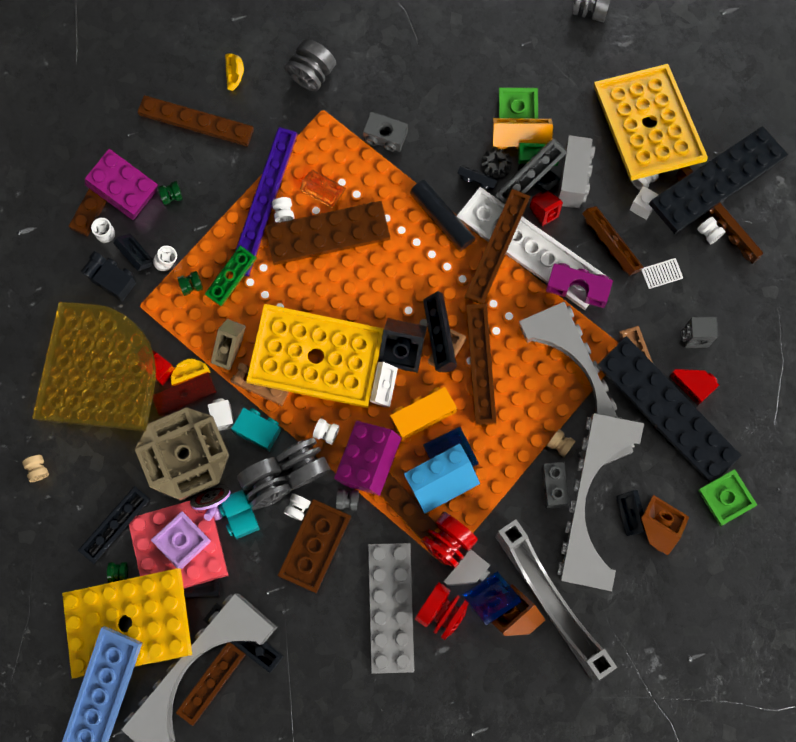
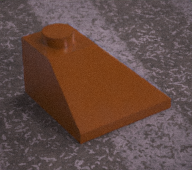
[642,495,689,555]
[481,584,545,636]

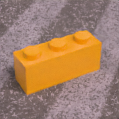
[492,118,553,149]
[390,387,457,441]

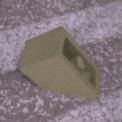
[211,319,246,370]

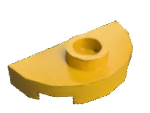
[225,53,244,91]
[171,358,211,386]

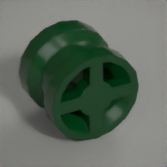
[107,562,128,583]

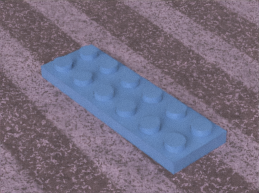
[62,626,142,742]

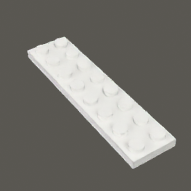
[457,187,605,310]

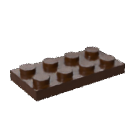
[278,499,351,594]

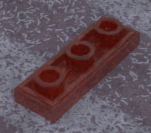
[151,372,217,415]

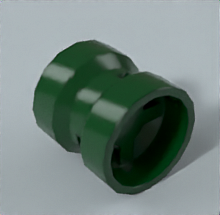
[158,181,183,205]
[177,271,203,296]

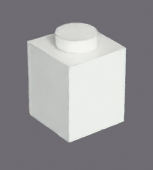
[630,186,659,220]
[208,398,234,431]

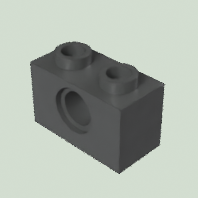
[363,112,408,152]
[681,317,718,348]
[541,462,569,509]

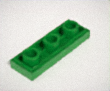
[205,246,257,306]

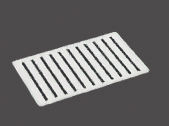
[642,258,683,289]

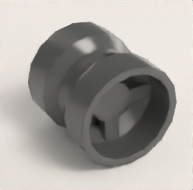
[336,488,359,511]

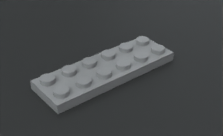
[368,543,414,674]

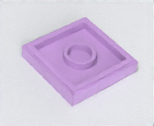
[151,511,211,569]

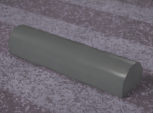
[496,137,567,204]

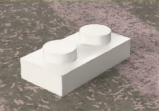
[370,362,398,407]

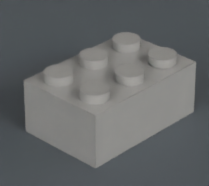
[558,135,595,209]

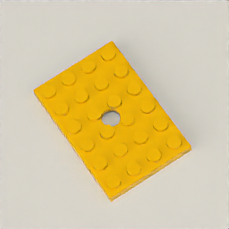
[594,64,708,181]
[246,304,384,408]
[62,568,192,678]

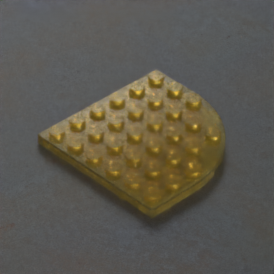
[32,302,156,431]

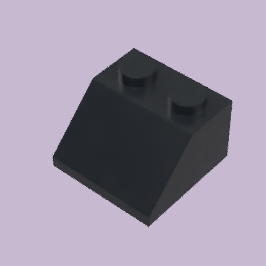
[378,318,427,373]

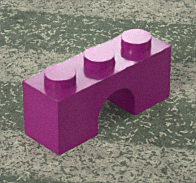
[546,263,613,308]

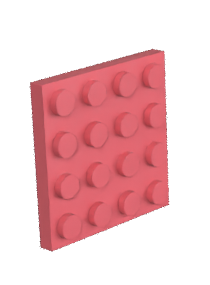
[129,500,229,589]

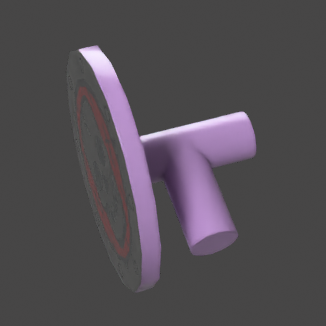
[190,485,231,521]

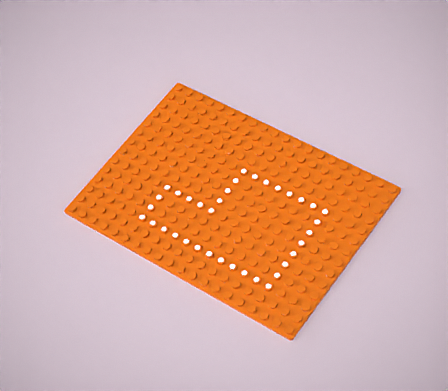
[140,110,619,565]

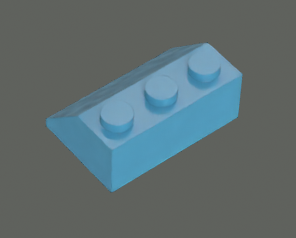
[404,444,480,514]

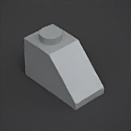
[443,550,490,586]

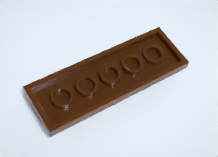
[265,201,390,265]

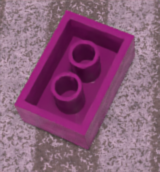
[85,149,158,221]
[334,420,401,496]

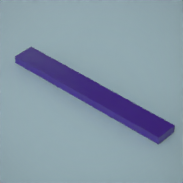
[236,127,297,277]

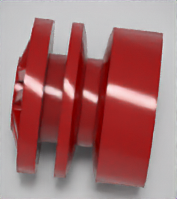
[421,512,478,569]
[415,582,469,640]

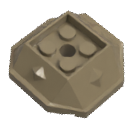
[135,407,229,500]

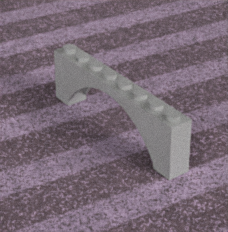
[519,302,635,466]
[557,413,644,591]
[495,519,617,681]
[121,594,277,742]

